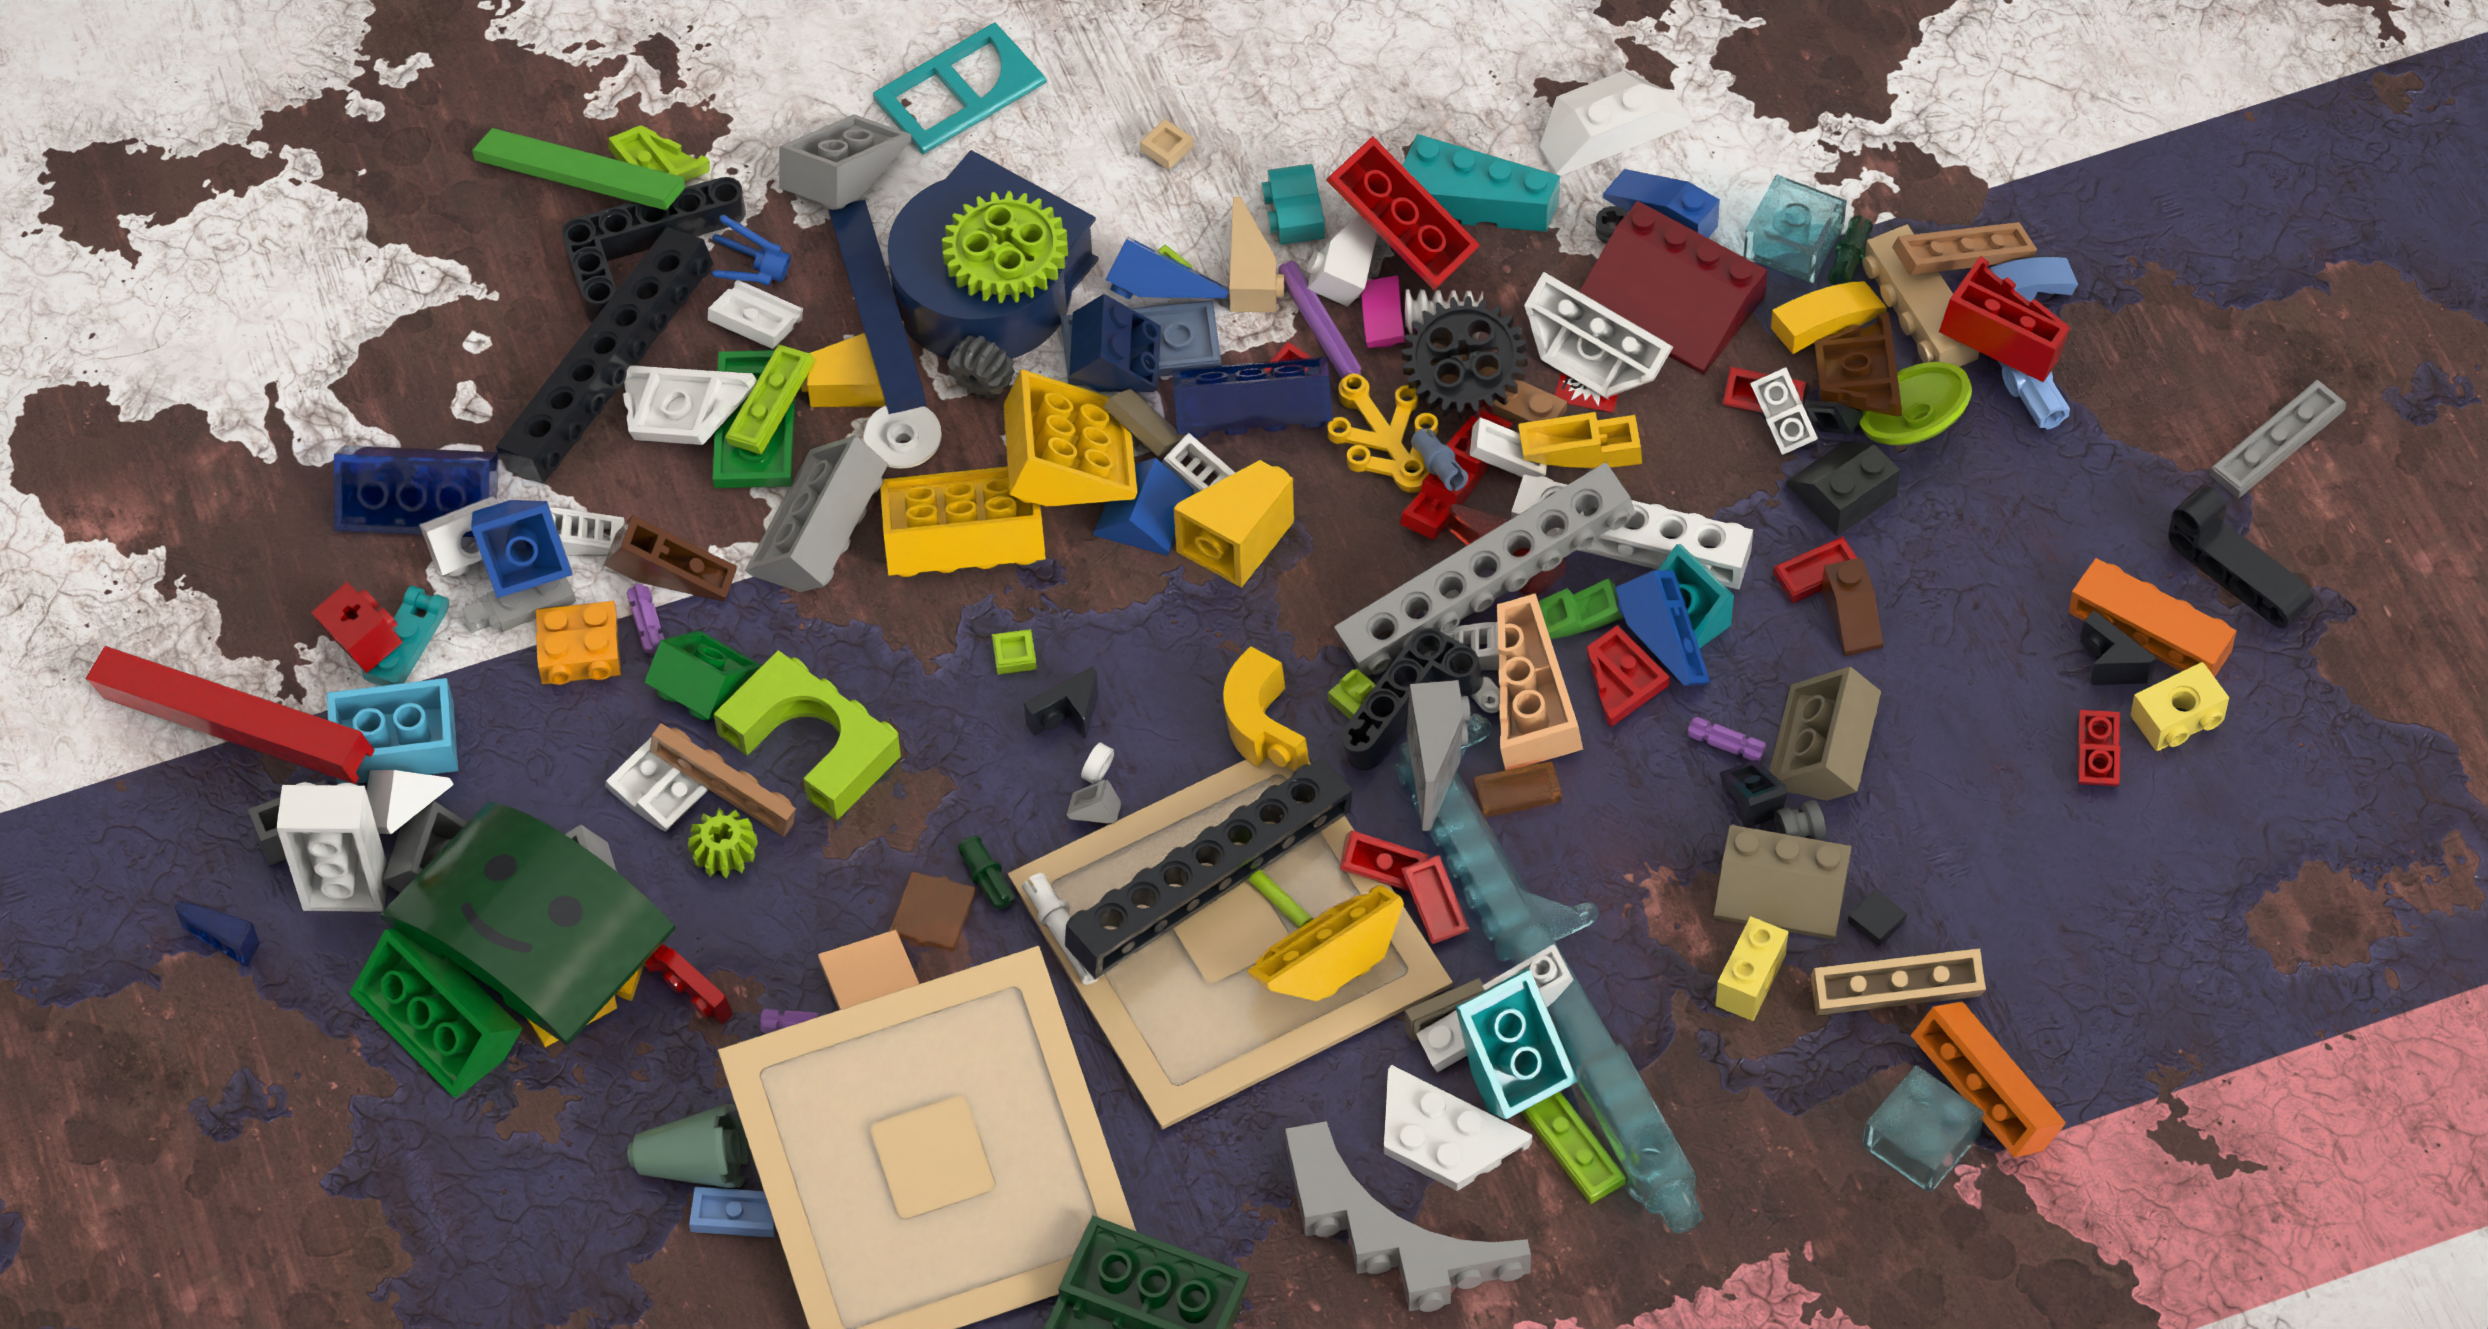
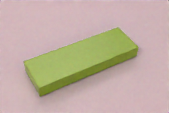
[725,344,815,455]
[1521,1091,1626,1205]

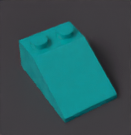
[1455,969,1578,1119]

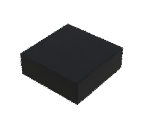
[1848,889,1907,946]

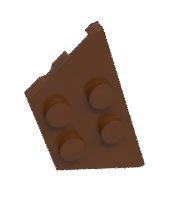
[1814,312,1902,417]

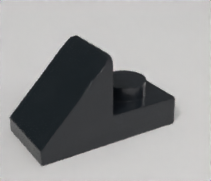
[2080,611,2156,685]
[1024,666,1098,739]
[1719,759,1787,828]

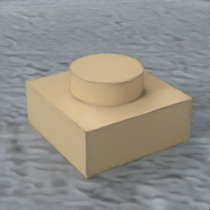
[1140,119,1194,170]

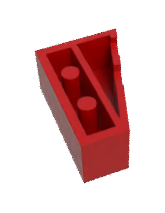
[1939,255,2071,383]

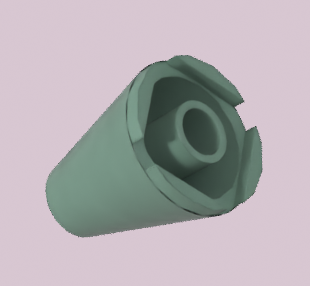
[627,1104,749,1189]

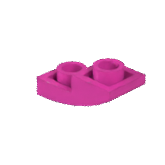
[1361,275,1405,348]

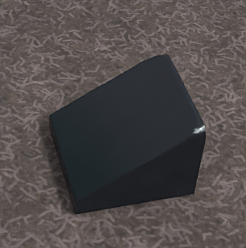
[1804,400,1863,434]

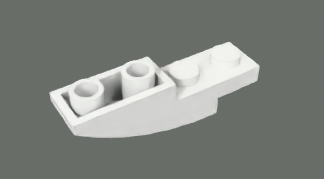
[1416,944,1574,1072]

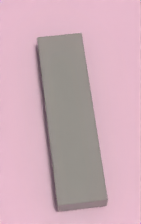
[2209,380,2346,499]

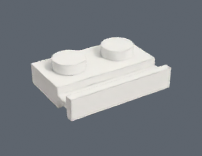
[708,280,803,349]

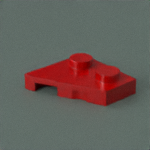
[1587,625,1670,727]

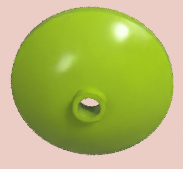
[1859,362,1972,446]

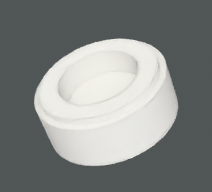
[1081,742,1114,784]

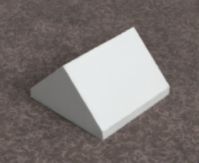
[367,770,454,834]

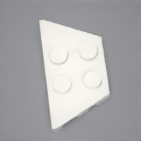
[623,366,757,445]
[1384,1065,1532,1191]

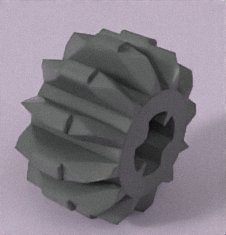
[947,335,1015,399]

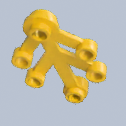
[1328,373,1438,493]

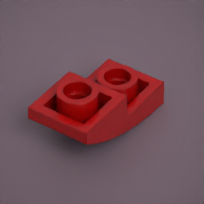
[2077,710,2121,787]

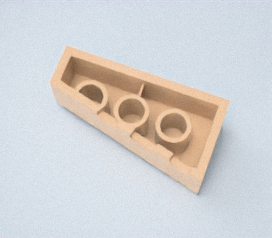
[1497,593,1583,772]

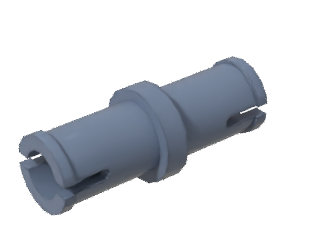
[1411,428,1468,491]

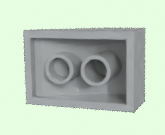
[779,114,911,210]
[1406,680,1470,831]

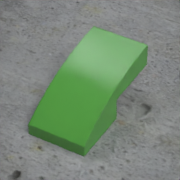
[1538,578,1624,639]

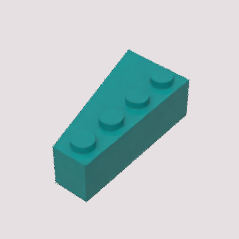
[1402,134,1560,232]

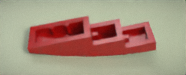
[1400,408,1513,540]

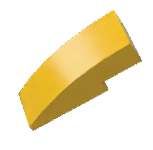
[1771,281,1887,354]
[1518,412,1642,468]

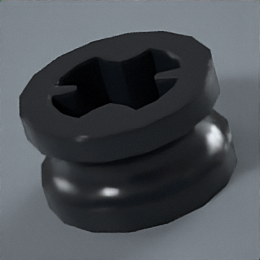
[1595,206,1627,244]

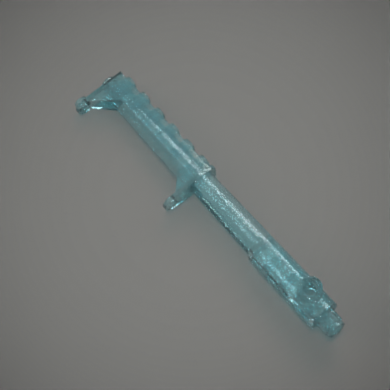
[1394,714,1703,1233]

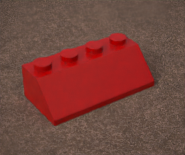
[1326,136,1480,290]

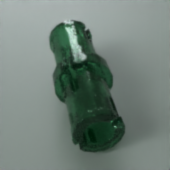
[1828,216,1873,285]

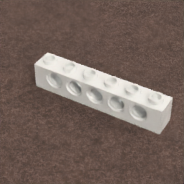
[1511,474,1753,589]

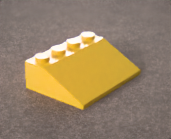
[1003,369,1137,507]
[880,466,1046,577]

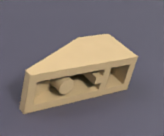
[1229,197,1284,312]

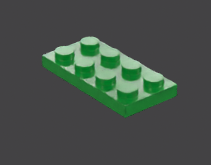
[713,350,795,488]

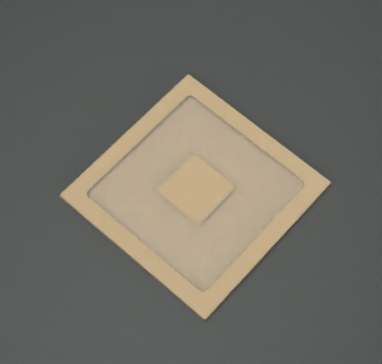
[1007,757,1453,1130]
[718,946,1136,1329]

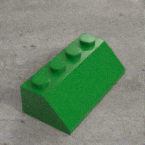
[349,928,523,1097]

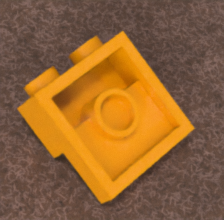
[536,601,621,685]

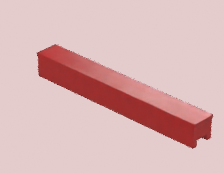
[85,646,375,784]

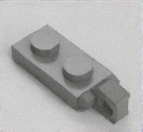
[462,577,576,633]

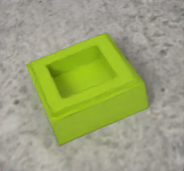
[992,629,1037,675]

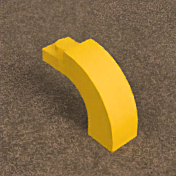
[1223,646,1309,771]

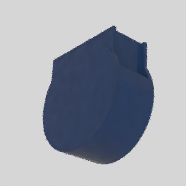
[888,150,1099,359]

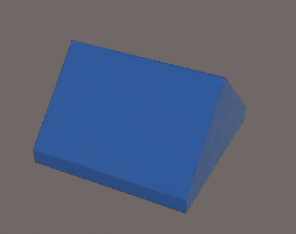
[1094,458,1194,556]

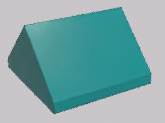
[1658,544,1734,649]

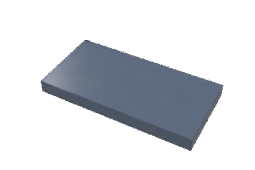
[1060,300,1222,386]

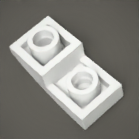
[1750,367,1818,455]

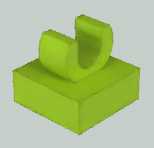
[1328,669,1376,719]

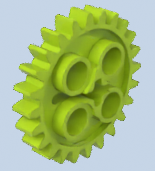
[942,191,1068,303]

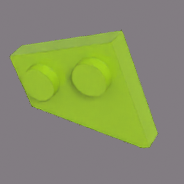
[608,125,710,182]

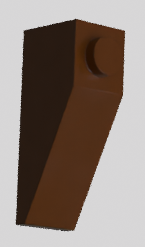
[604,515,738,601]

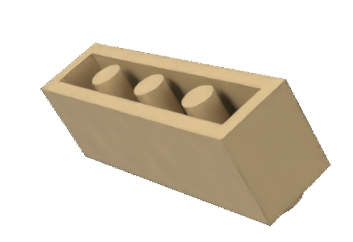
[1862,224,1979,367]
[1810,948,1986,1016]

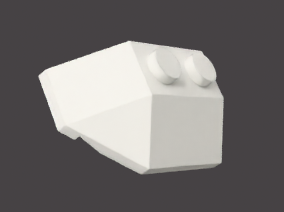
[1539,71,1691,176]
[1524,272,1673,398]

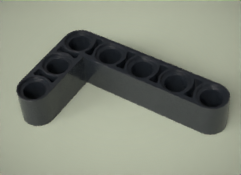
[562,177,746,323]

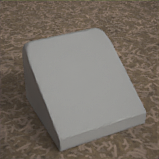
[1067,779,1121,823]

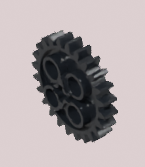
[1401,296,1528,419]

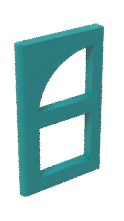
[873,22,1047,155]

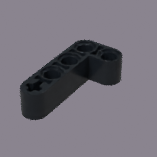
[2168,485,2314,629]
[1341,628,1484,770]

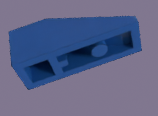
[1602,169,1720,238]
[1106,236,1229,299]
[1615,570,1711,686]

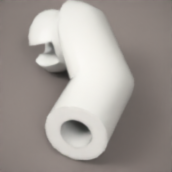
[1471,677,1500,713]

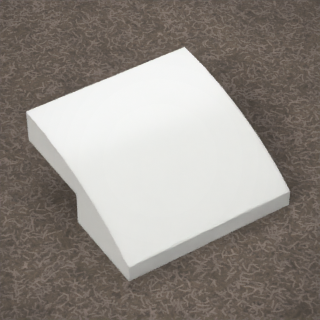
[605,738,709,832]

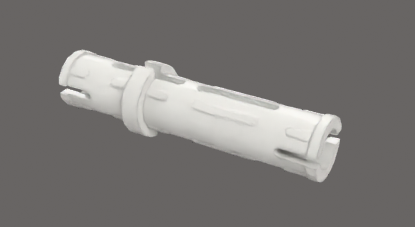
[1022,873,1104,985]

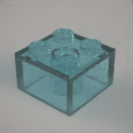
[1743,174,1847,284]
[1862,1065,1984,1193]

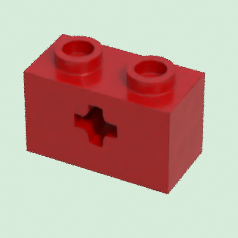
[311,582,403,674]

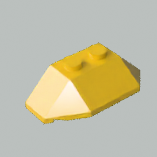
[1247,884,1404,1002]

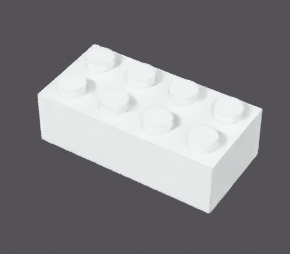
[277,782,388,912]

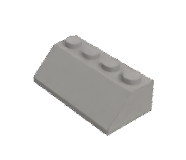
[745,435,888,592]

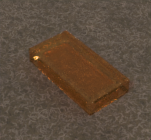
[1473,761,1562,818]

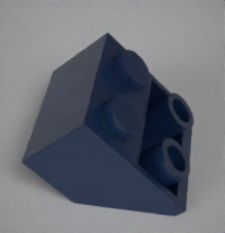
[1069,294,1161,392]

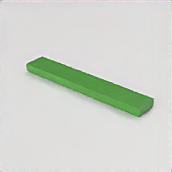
[472,128,685,210]

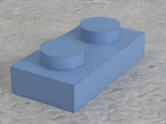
[689,1187,776,1238]

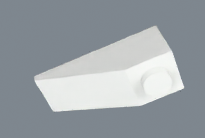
[1307,214,1377,307]

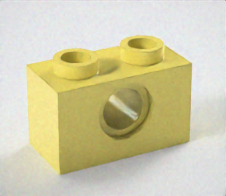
[2130,662,2229,752]
[1715,916,1789,1021]

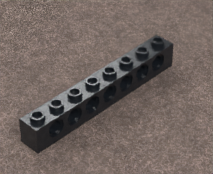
[495,227,714,484]
[1065,758,1353,980]

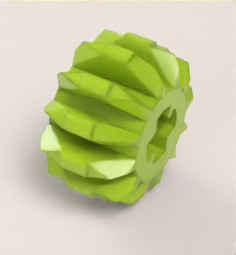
[688,808,758,879]

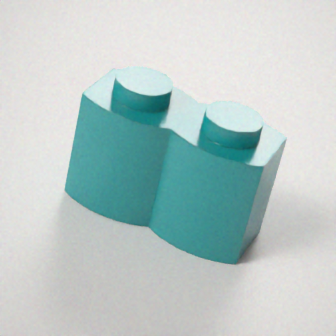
[1261,164,1325,245]

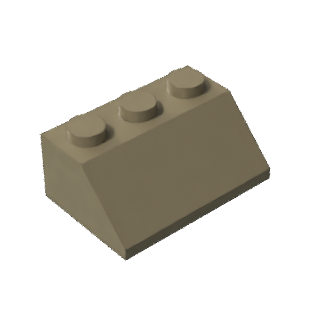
[1769,666,1881,801]
[1714,825,1852,940]

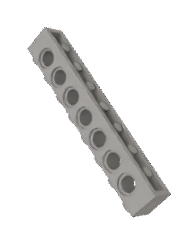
[1334,462,1635,677]

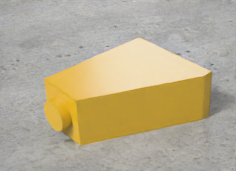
[801,321,904,407]

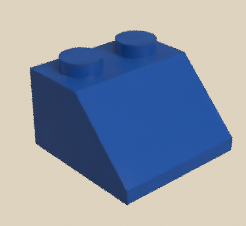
[471,500,573,598]

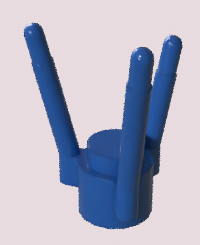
[711,215,791,286]

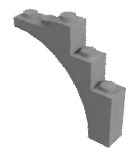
[1285,1121,1531,1312]

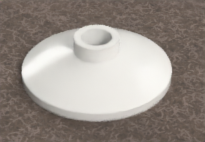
[864,406,942,469]

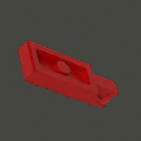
[644,943,733,1025]

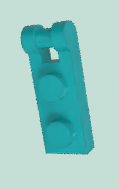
[361,585,449,686]

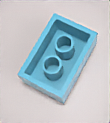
[327,678,458,785]

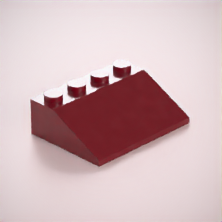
[1579,201,1767,375]

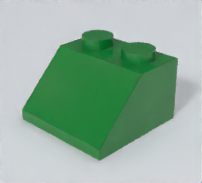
[644,630,762,720]

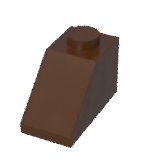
[1821,557,1883,656]

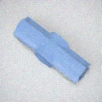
[1998,361,2070,430]

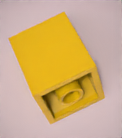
[1174,460,1294,588]

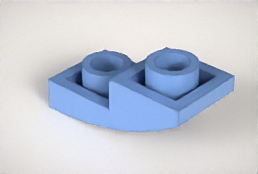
[1989,257,2078,302]

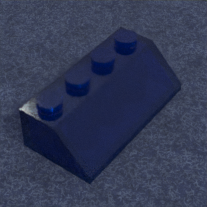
[1173,356,1333,438]
[334,445,498,537]

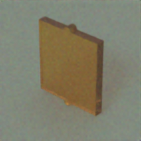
[889,872,976,951]

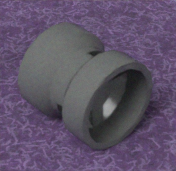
[1774,799,1826,840]

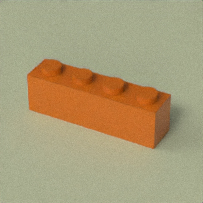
[2068,558,2237,677]
[1910,1001,2066,1158]

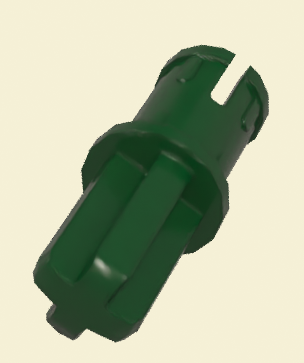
[957,836,1014,910]

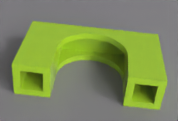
[714,650,901,821]

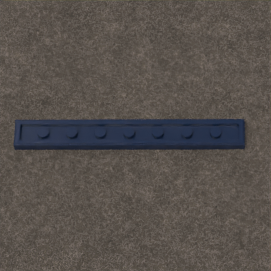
[828,199,927,414]

